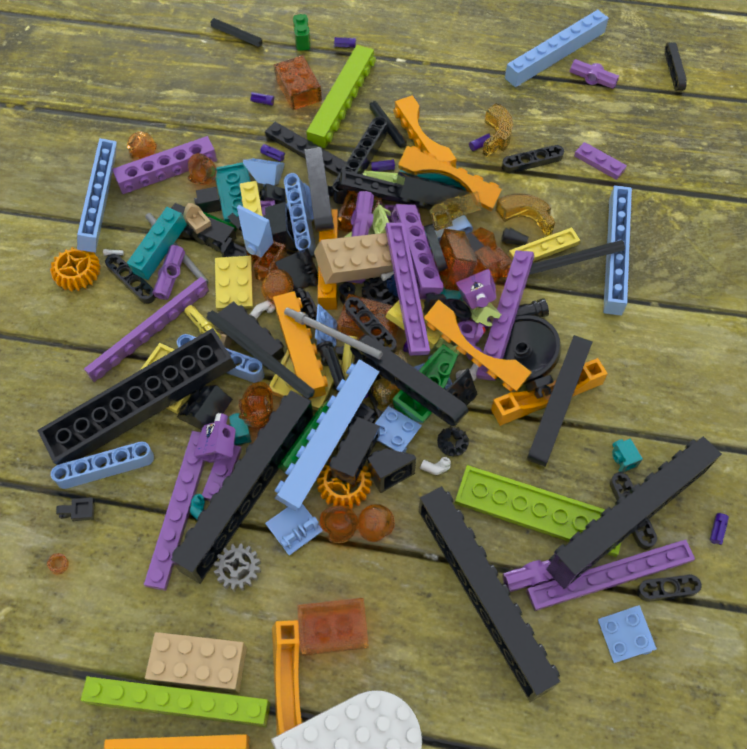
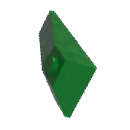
[393,344,458,423]

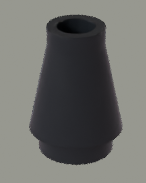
[501,227,529,246]

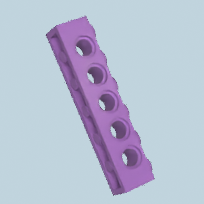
[112,136,217,194]
[391,204,443,299]

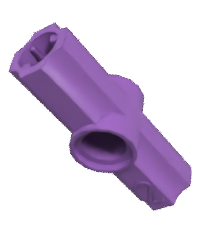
[570,59,619,89]
[351,191,374,237]
[152,245,185,300]
[502,560,554,592]

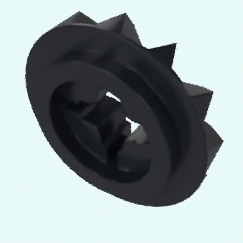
[445,298,472,322]
[437,426,469,456]

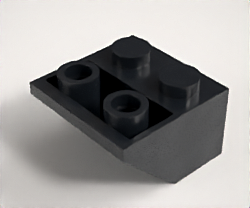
[177,385,233,430]

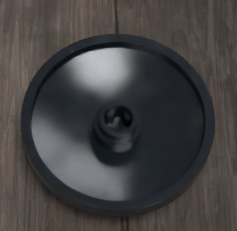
[484,315,561,384]

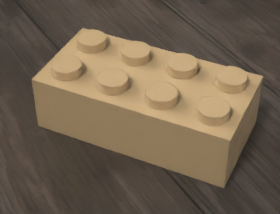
[314,233,393,284]
[145,632,247,693]

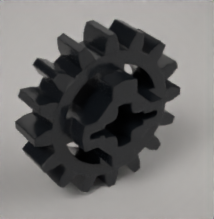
[362,277,399,311]

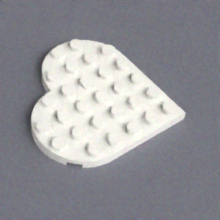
[271,691,422,749]

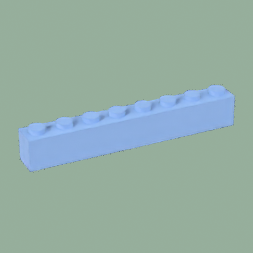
[505,10,609,87]
[77,138,117,253]
[603,186,632,316]
[274,359,379,511]

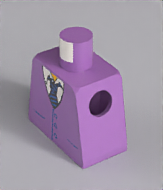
[456,269,496,309]
[194,413,235,463]

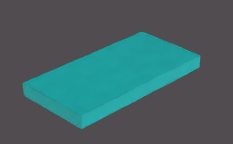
[213,162,251,223]

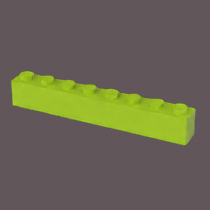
[306,45,376,148]
[80,677,271,728]

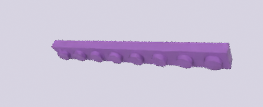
[385,223,430,356]
[476,250,534,381]
[84,277,209,382]
[144,431,205,591]
[527,539,695,611]

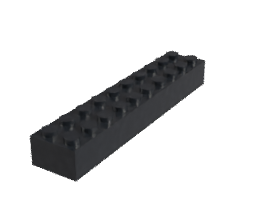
[37,328,236,465]
[171,390,313,584]
[546,436,722,589]
[418,486,561,702]

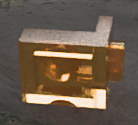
[472,227,497,256]

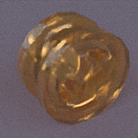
[47,553,69,575]

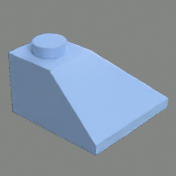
[243,158,285,187]
[237,205,273,257]

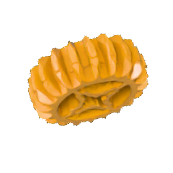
[50,246,101,292]
[317,459,372,510]

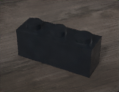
[329,417,380,485]

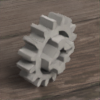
[214,543,261,592]

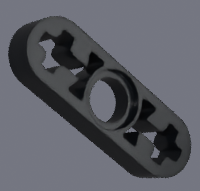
[637,575,702,602]

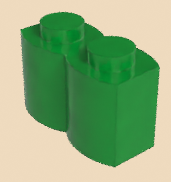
[293,14,311,51]

